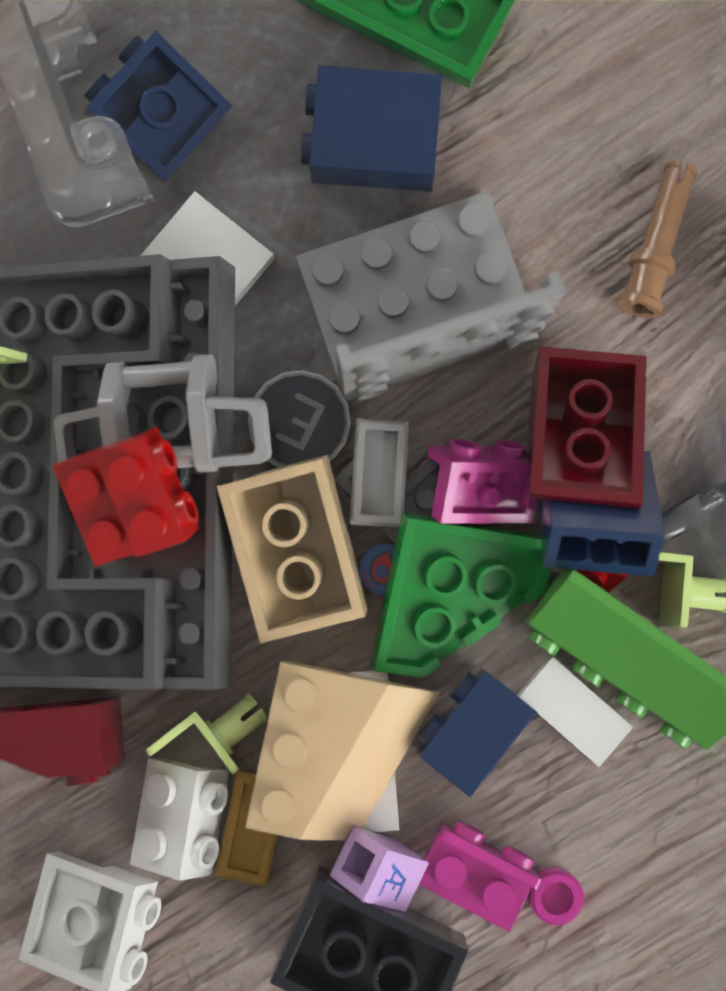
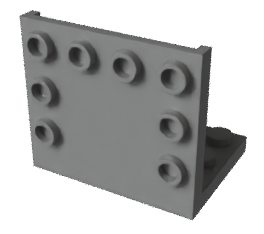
[296,191,566,402]

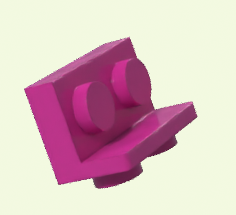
[428,439,537,524]
[419,820,542,932]

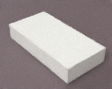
[517,656,633,767]

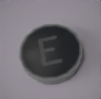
[248,370,351,468]

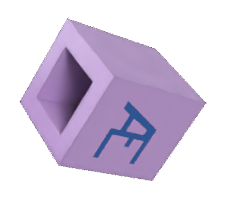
[329,826,429,912]

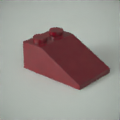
[529,346,647,508]
[0,696,125,786]

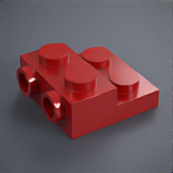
[52,427,199,567]

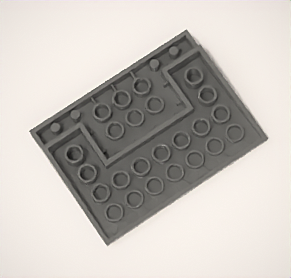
[0,254,236,690]

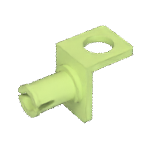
[658,552,726,628]
[145,693,268,775]

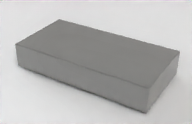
[350,419,409,528]

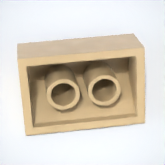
[217,455,369,644]

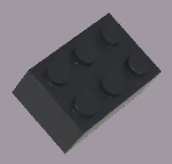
[270,866,469,991]

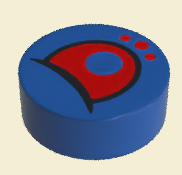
[360,543,395,596]

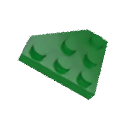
[370,513,551,678]

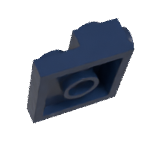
[84,30,232,183]

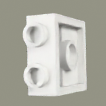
[18,852,161,991]

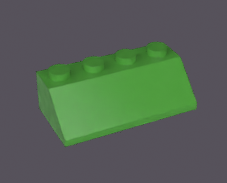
[523,570,726,750]

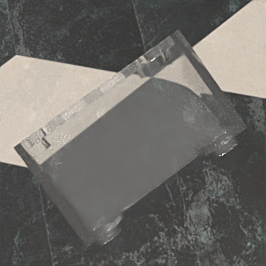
[0,0,155,228]

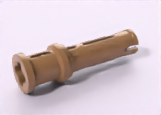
[616,161,698,318]

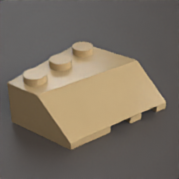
[245,660,440,841]

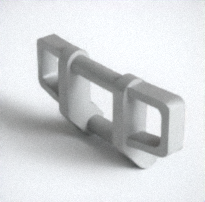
[54,354,272,472]

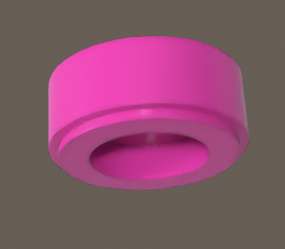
[528,867,584,925]

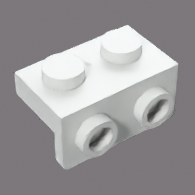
[130,758,229,881]

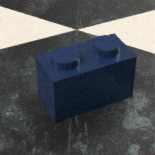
[416,669,537,798]

